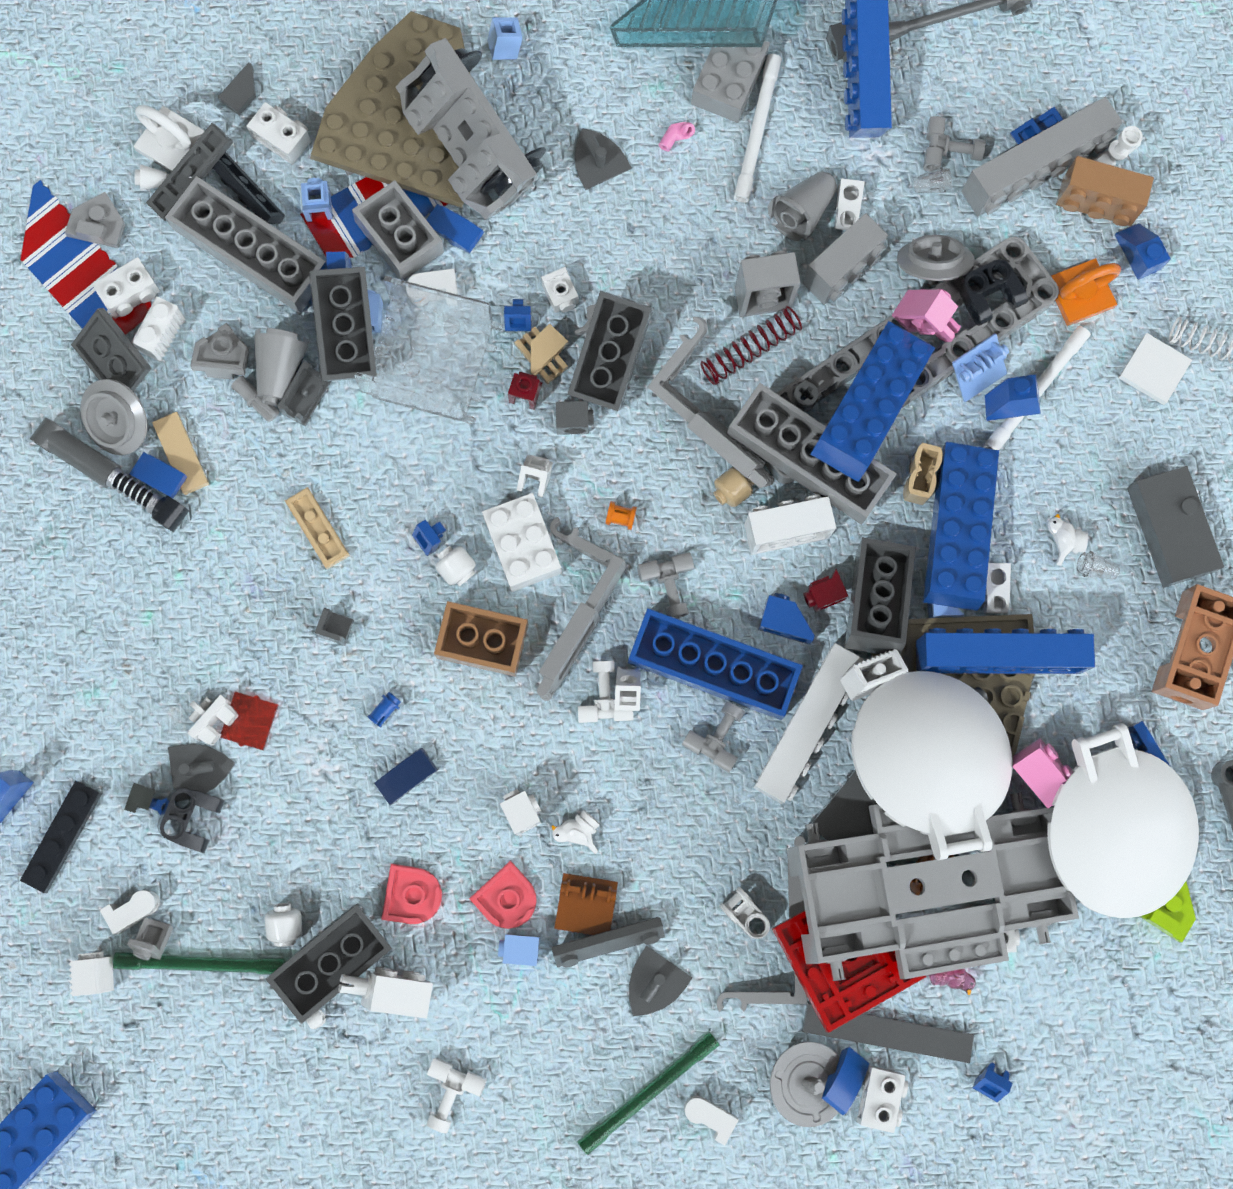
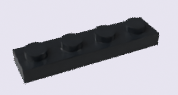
[212,152,285,224]
[20,780,102,893]

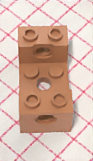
[1151,584,1233,710]

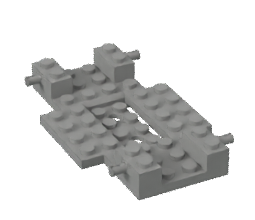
[786,792,1079,981]

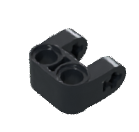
[959,259,1028,326]
[157,787,225,853]

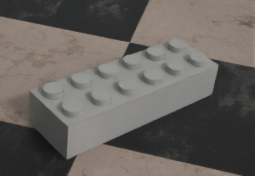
[961,96,1122,217]
[165,176,327,314]
[727,383,897,525]

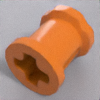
[605,501,637,530]

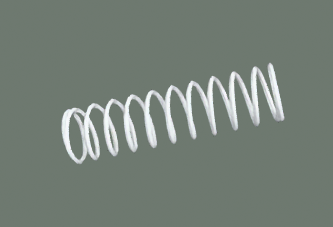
[1168,316,1233,364]

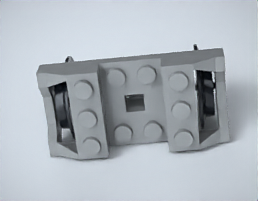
[395,38,546,220]

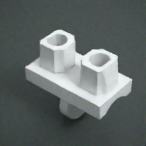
[188,695,239,746]

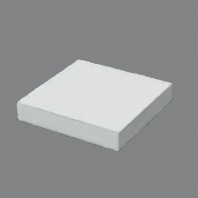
[1119,333,1192,405]

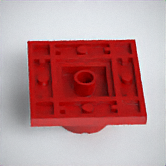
[772,910,926,1033]

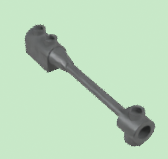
[826,0,1031,62]

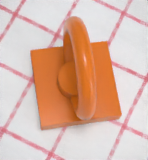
[1051,258,1121,326]

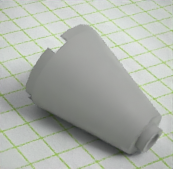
[768,171,837,241]
[254,328,309,406]

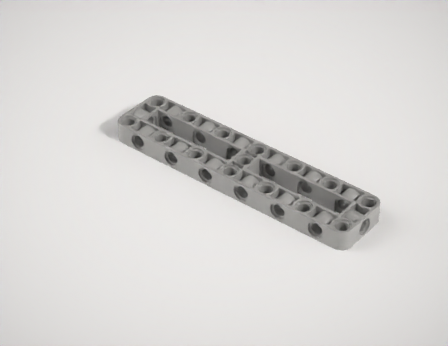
[765,237,1059,484]

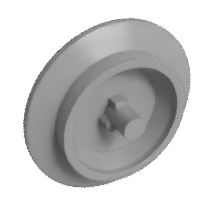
[897,235,974,285]
[81,379,147,455]
[770,1042,839,1127]

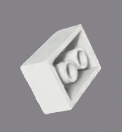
[482,493,562,592]
[744,494,836,555]

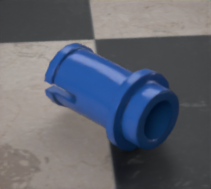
[367,692,401,728]

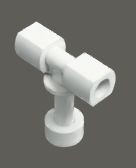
[1094,126,1143,166]
[578,661,634,723]
[426,1057,487,1133]

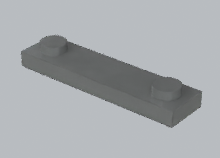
[146,123,233,221]
[552,917,665,968]

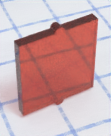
[220,692,279,751]

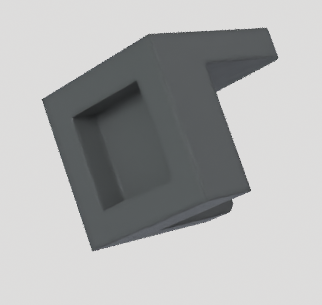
[315,608,354,646]

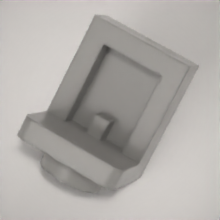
[127,918,173,960]

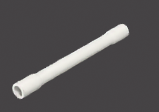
[734,54,782,203]
[983,326,1091,450]

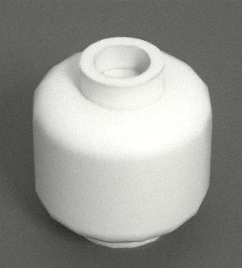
[435,546,476,586]
[265,903,302,947]

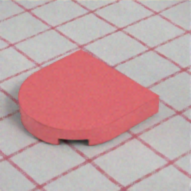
[469,861,537,929]
[381,864,442,924]

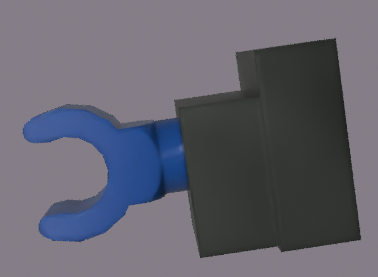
[124,783,175,815]

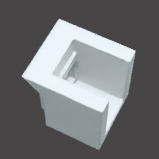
[517,455,553,497]

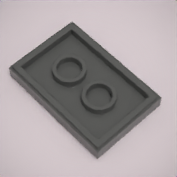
[71,308,152,392]

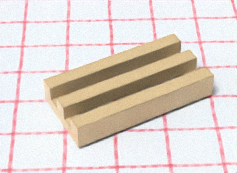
[514,327,568,384]

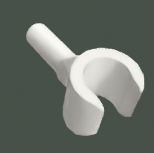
[306,1009,326,1029]

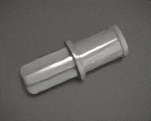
[231,375,279,422]

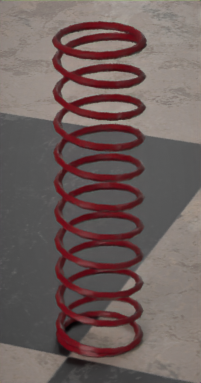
[700,306,802,385]

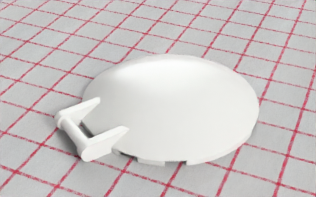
[851,671,1012,860]
[1047,723,1199,918]

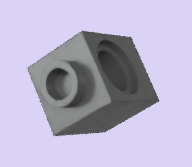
[556,401,594,435]

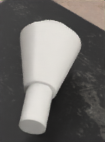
[135,164,169,191]

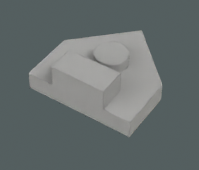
[65,192,125,248]
[190,323,250,380]

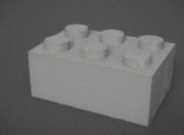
[691,24,770,123]
[352,180,444,282]
[802,213,888,305]
[735,251,800,317]

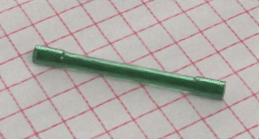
[113,952,286,975]
[577,1032,720,1155]

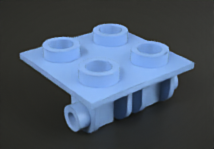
[952,333,1009,402]

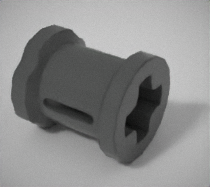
[791,382,819,412]

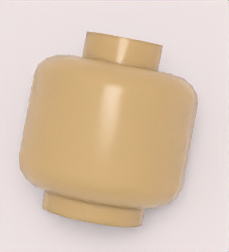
[713,467,754,507]

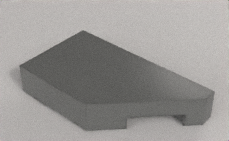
[218,62,256,116]

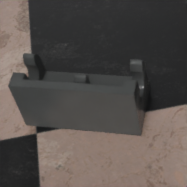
[277,361,332,427]

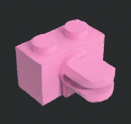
[891,289,961,342]
[1012,738,1073,808]

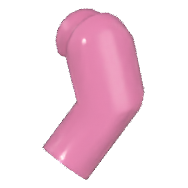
[659,122,695,152]

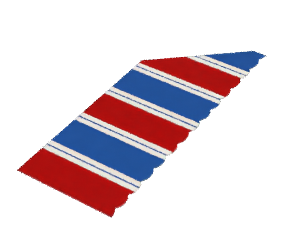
[300,177,448,258]
[20,180,151,335]

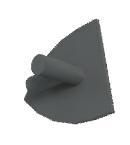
[574,128,632,190]
[168,744,235,802]
[629,946,692,1016]

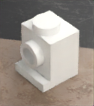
[541,267,579,313]

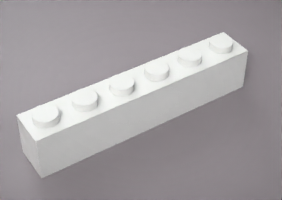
[753,643,864,804]

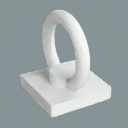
[133,105,204,172]

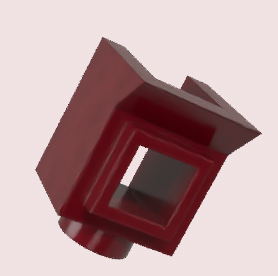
[508,371,543,410]
[803,569,848,613]

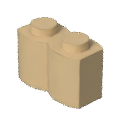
[903,443,942,505]

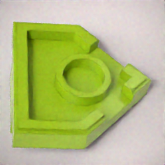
[1139,882,1196,943]

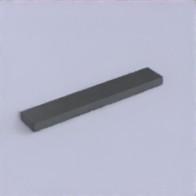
[802,1003,974,1063]

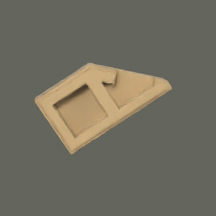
[531,324,569,376]

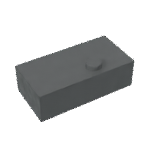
[309,267,377,382]
[567,291,654,411]
[1127,466,1224,588]
[845,537,916,654]
[810,770,877,841]
[266,905,392,1024]

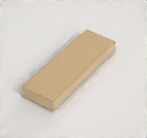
[152,412,210,495]
[285,487,350,569]

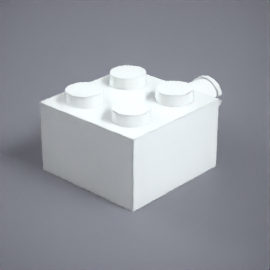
[338,967,433,1019]

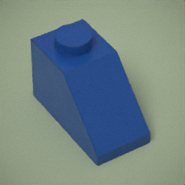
[1115,223,1171,280]
[985,374,1041,421]
[758,593,815,645]

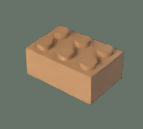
[1056,156,1154,226]
[434,601,529,677]

